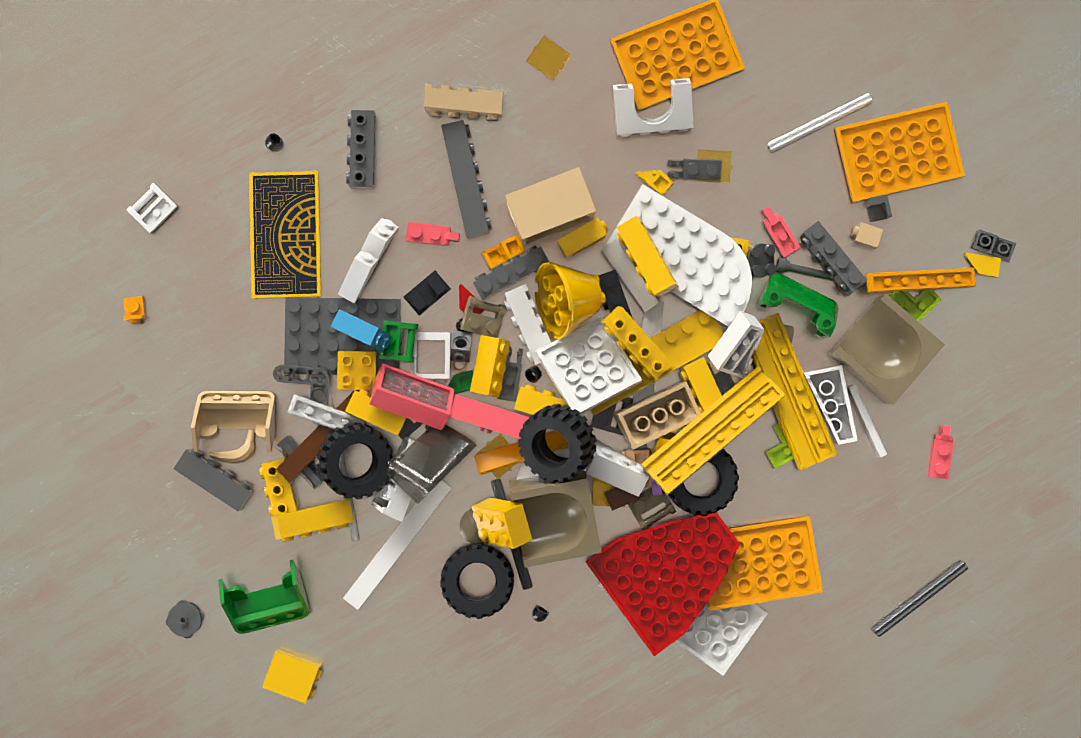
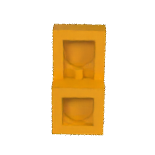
[481,235,526,270]

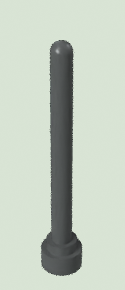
[776,257,867,287]

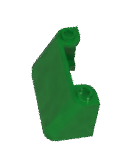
[756,273,839,339]

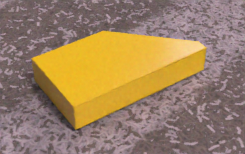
[635,170,675,196]
[964,252,1001,277]

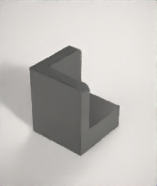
[865,194,892,222]

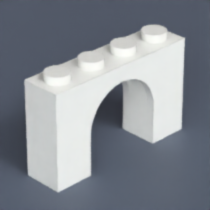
[613,78,694,137]

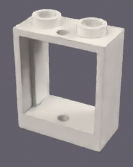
[411,332,451,383]

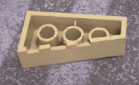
[424,83,503,120]

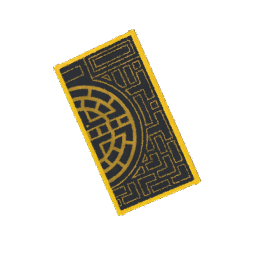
[249,171,321,299]

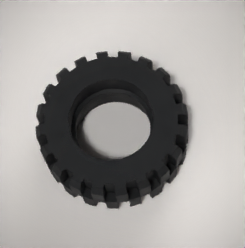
[518,404,596,483]
[317,423,394,500]
[669,449,739,516]
[440,543,514,619]

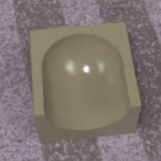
[828,294,945,404]
[509,469,602,568]

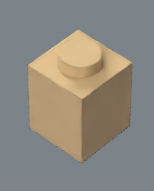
[851,222,883,249]

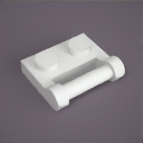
[127,182,178,234]

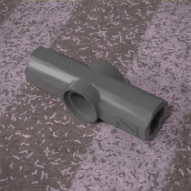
[276,435,323,489]

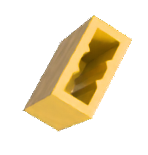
[262,649,322,704]

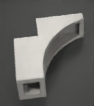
[338,218,398,303]

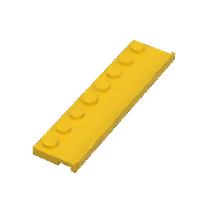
[590,310,724,416]
[751,312,838,470]
[641,366,785,495]

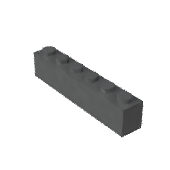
[441,120,492,239]

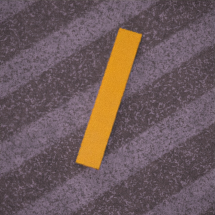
[866,268,976,293]
[474,431,569,475]

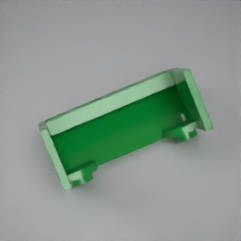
[218,560,309,634]

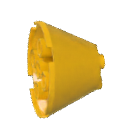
[535,262,606,339]

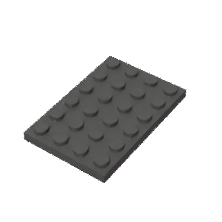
[284,297,401,375]

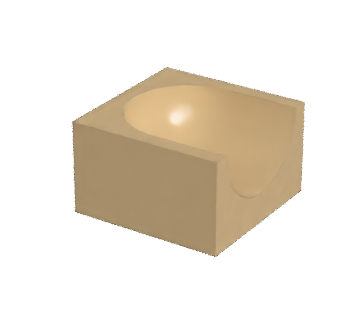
[505,167,596,246]

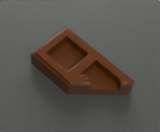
[604,487,645,511]

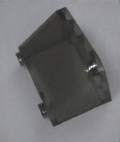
[385,424,477,504]

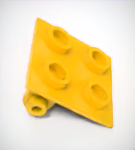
[337,351,376,390]

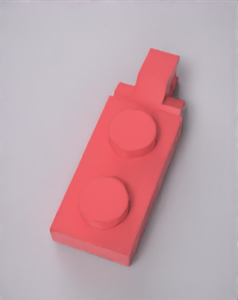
[762,206,801,258]
[406,222,460,246]
[928,425,954,480]

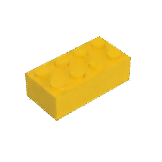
[616,216,679,298]

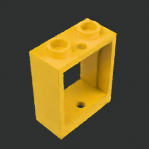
[557,218,608,260]

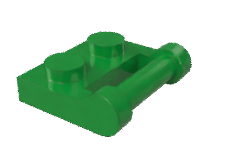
[379,321,419,363]

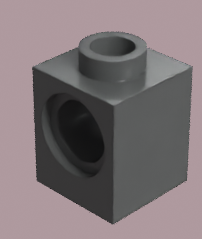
[450,331,472,362]

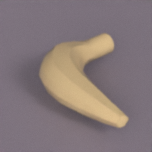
[209,430,255,463]

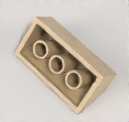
[613,381,701,450]

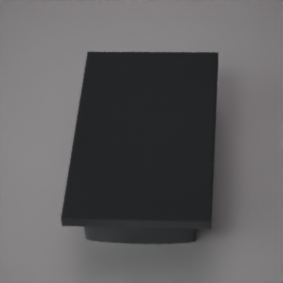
[403,270,451,316]

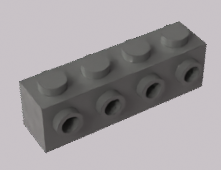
[346,110,376,189]
[800,221,867,296]
[473,245,549,300]
[173,449,253,511]

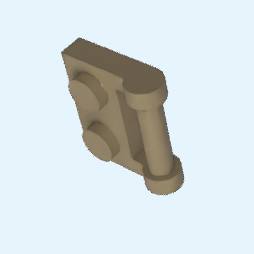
[460,296,506,338]
[628,487,676,530]

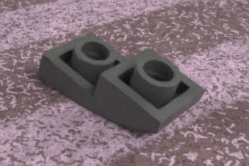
[973,229,1016,262]

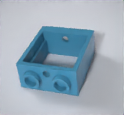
[331,309,391,352]

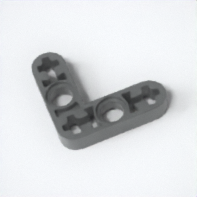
[273,364,330,424]

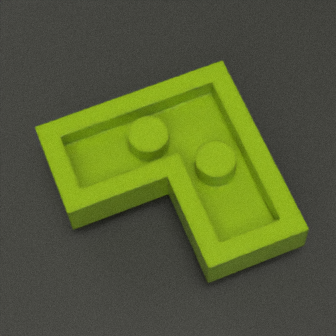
[889,289,942,322]
[765,423,794,469]

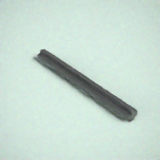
[491,479,533,590]
[873,561,968,637]

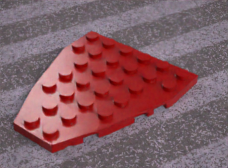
[585,513,740,656]

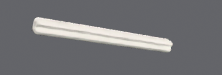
[768,93,873,152]

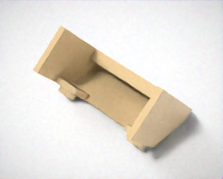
[191,391,275,452]

